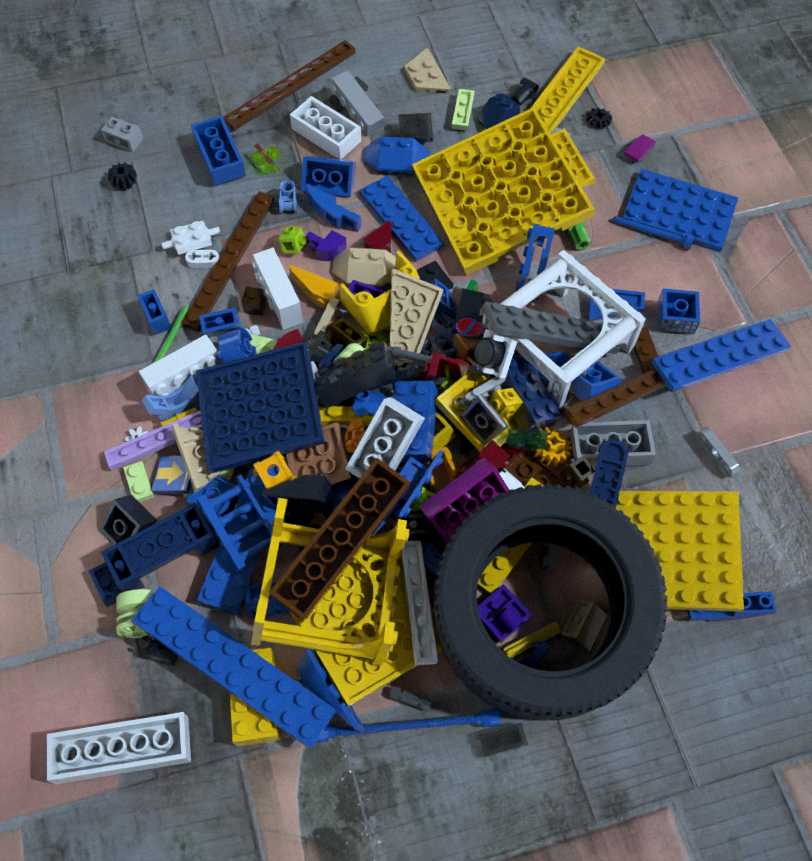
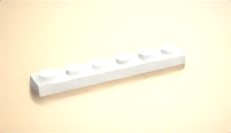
[400,541,438,665]

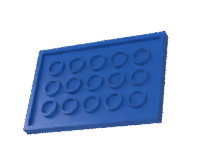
[623,169,738,252]

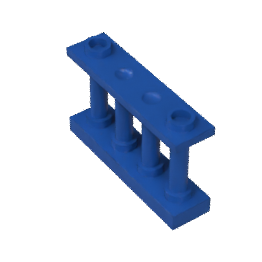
[197,475,283,573]

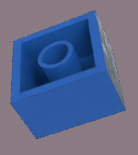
[658,289,700,334]

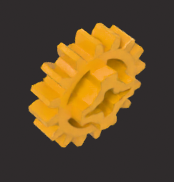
[530,427,573,466]

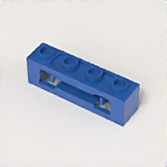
[515,224,555,300]

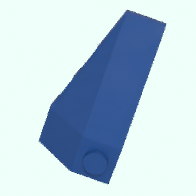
[296,649,365,732]

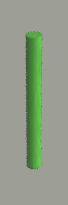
[154,306,189,363]

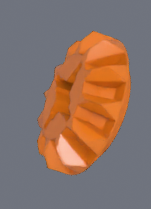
[344,420,365,453]

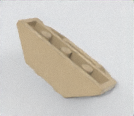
[332,248,396,287]

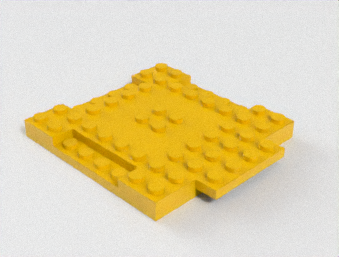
[412,107,595,276]

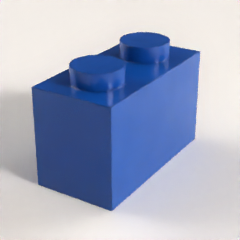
[137,289,171,335]
[199,307,242,338]

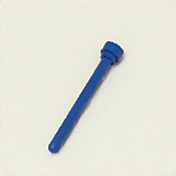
[613,216,695,249]

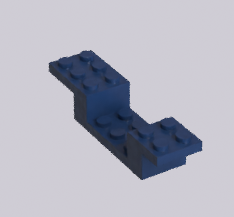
[88,496,239,607]

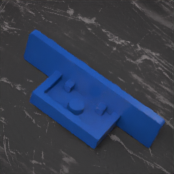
[394,450,444,521]

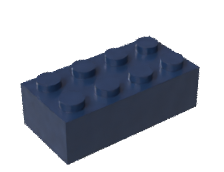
[489,355,562,434]

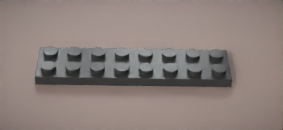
[482,301,620,354]

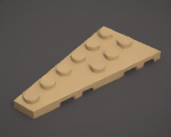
[389,268,444,385]

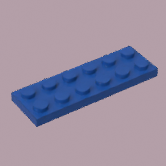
[359,175,444,262]

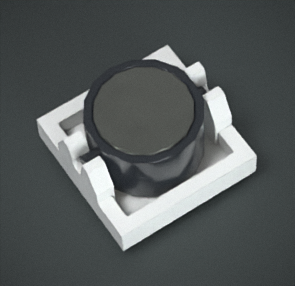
[473,329,517,378]

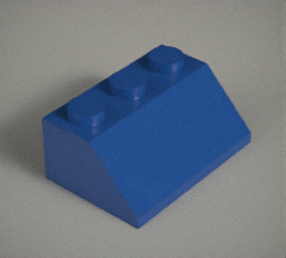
[301,156,356,197]

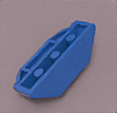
[363,137,430,173]

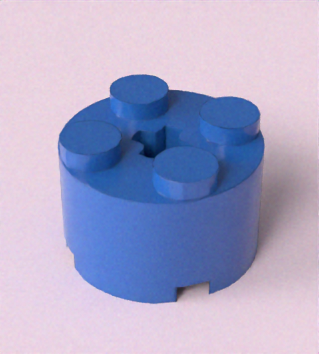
[217,328,257,363]

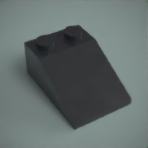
[261,473,337,514]

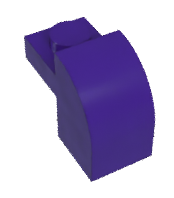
[306,230,347,261]

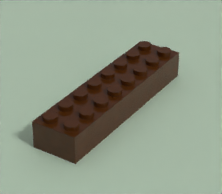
[269,458,411,622]

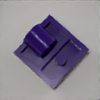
[478,584,532,643]

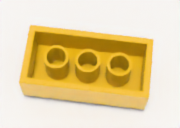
[230,648,281,747]

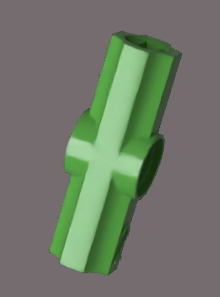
[565,221,590,250]

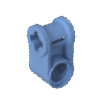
[279,180,297,213]

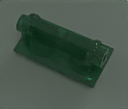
[506,428,548,450]

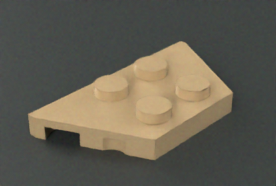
[405,48,451,94]
[171,423,224,492]

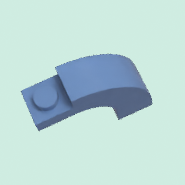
[141,376,200,420]

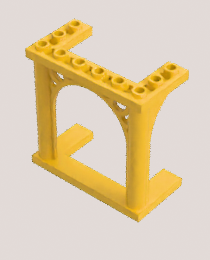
[251,498,409,666]

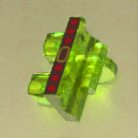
[251,143,280,175]

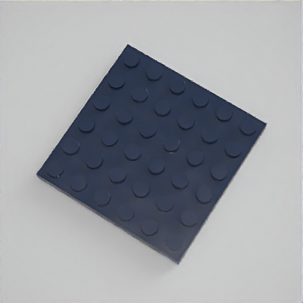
[196,341,325,473]

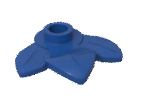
[352,390,388,417]

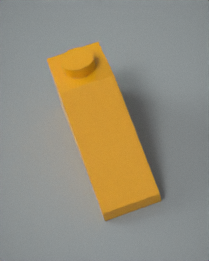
[289,265,339,308]

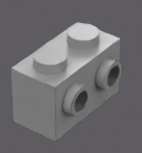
[101,117,143,152]

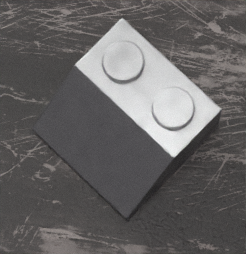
[460,395,509,446]

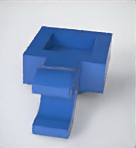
[519,639,552,669]

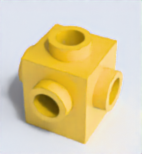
[488,388,523,417]

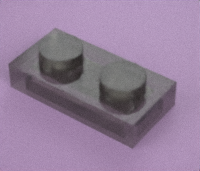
[479,722,528,758]

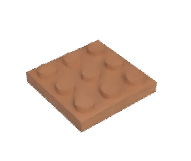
[286,422,354,486]

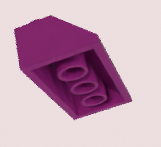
[419,457,509,544]

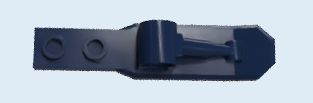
[589,439,629,509]

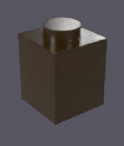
[242,286,266,316]

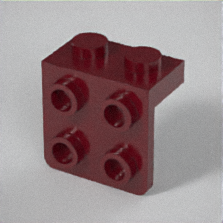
[418,353,469,381]

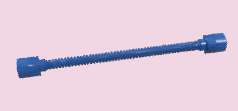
[315,708,500,743]

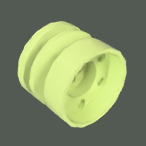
[116,589,155,638]

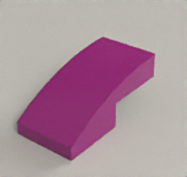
[624,134,656,163]

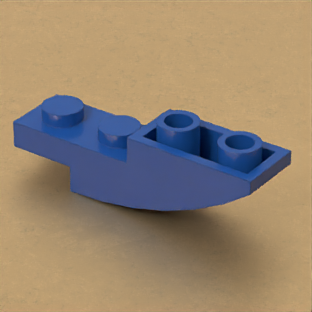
[306,184,361,232]
[687,592,777,622]

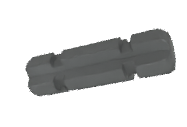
[389,686,431,711]

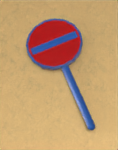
[456,318,484,338]

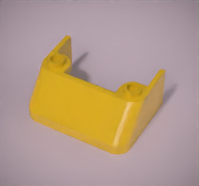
[340,251,420,336]

